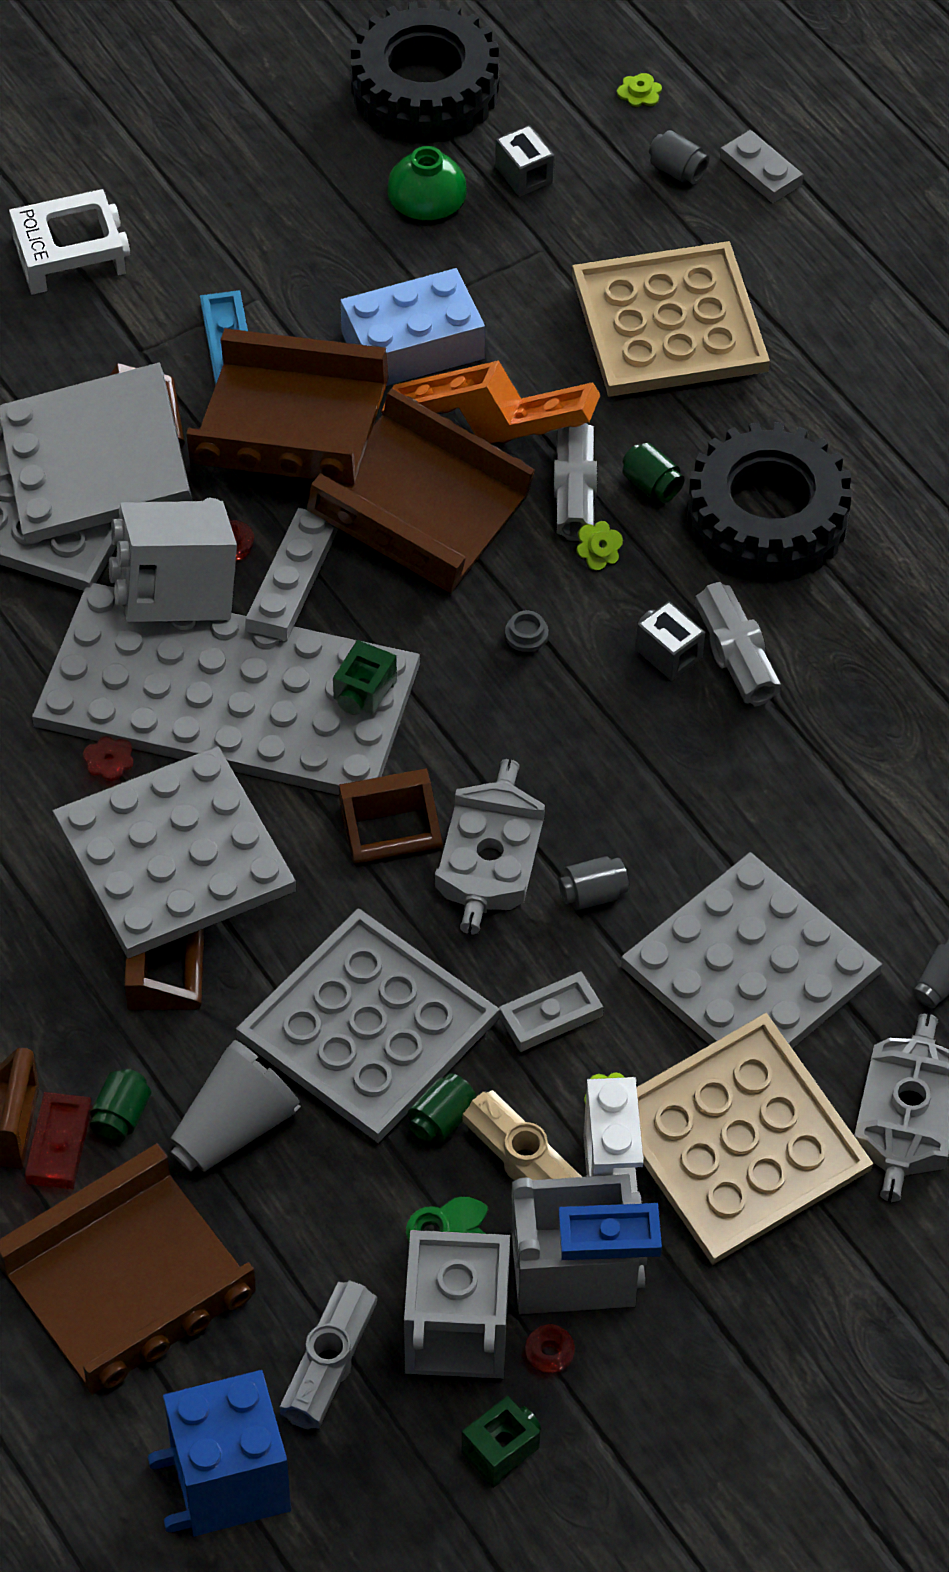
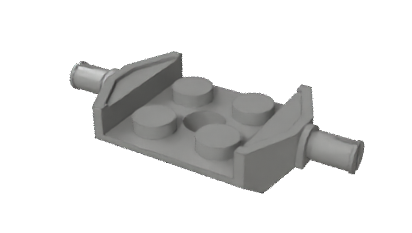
[435,759,545,934]
[854,1014,949,1202]

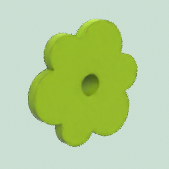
[617,73,662,107]
[577,521,623,570]

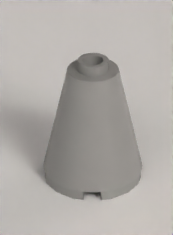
[170,1040,301,1172]

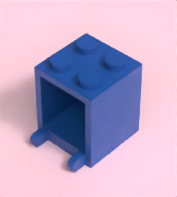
[147,1370,291,1537]

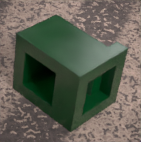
[333,640,397,715]
[461,1396,541,1488]

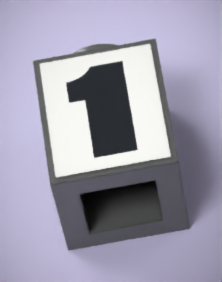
[495,125,554,197]
[636,601,705,681]

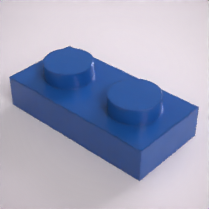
[558,1203,662,1260]

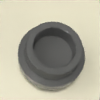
[505,610,548,652]

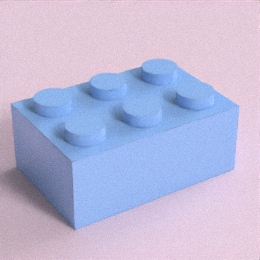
[341,268,485,386]

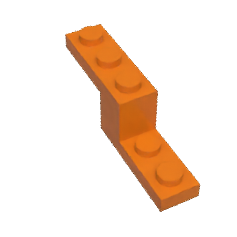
[381,360,600,444]

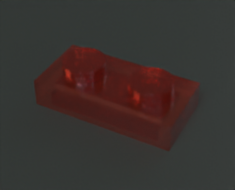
[25,1092,92,1190]

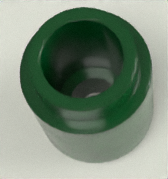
[622,442,685,503]
[90,1069,152,1142]
[408,1073,476,1143]

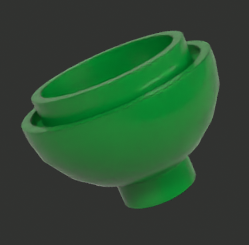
[387,146,467,220]

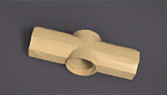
[462,1090,582,1180]

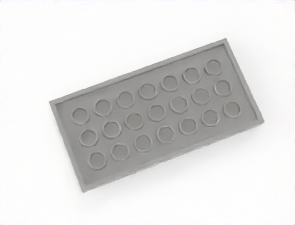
[32,583,420,795]

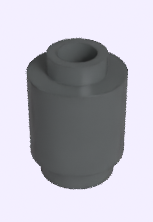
[649,130,710,184]
[558,856,629,911]

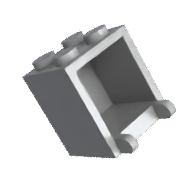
[109,498,237,622]
[511,1174,647,1314]
[404,1230,510,1379]

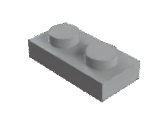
[720,130,803,203]
[499,971,603,1052]

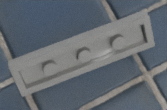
[245,508,338,641]

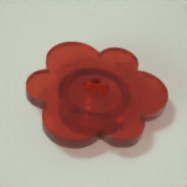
[83,736,134,781]

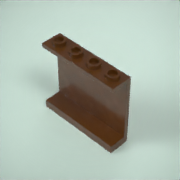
[186,328,389,484]
[307,388,535,593]
[0,1143,256,1395]

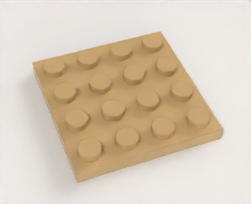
[572,241,770,397]
[636,1013,874,1265]

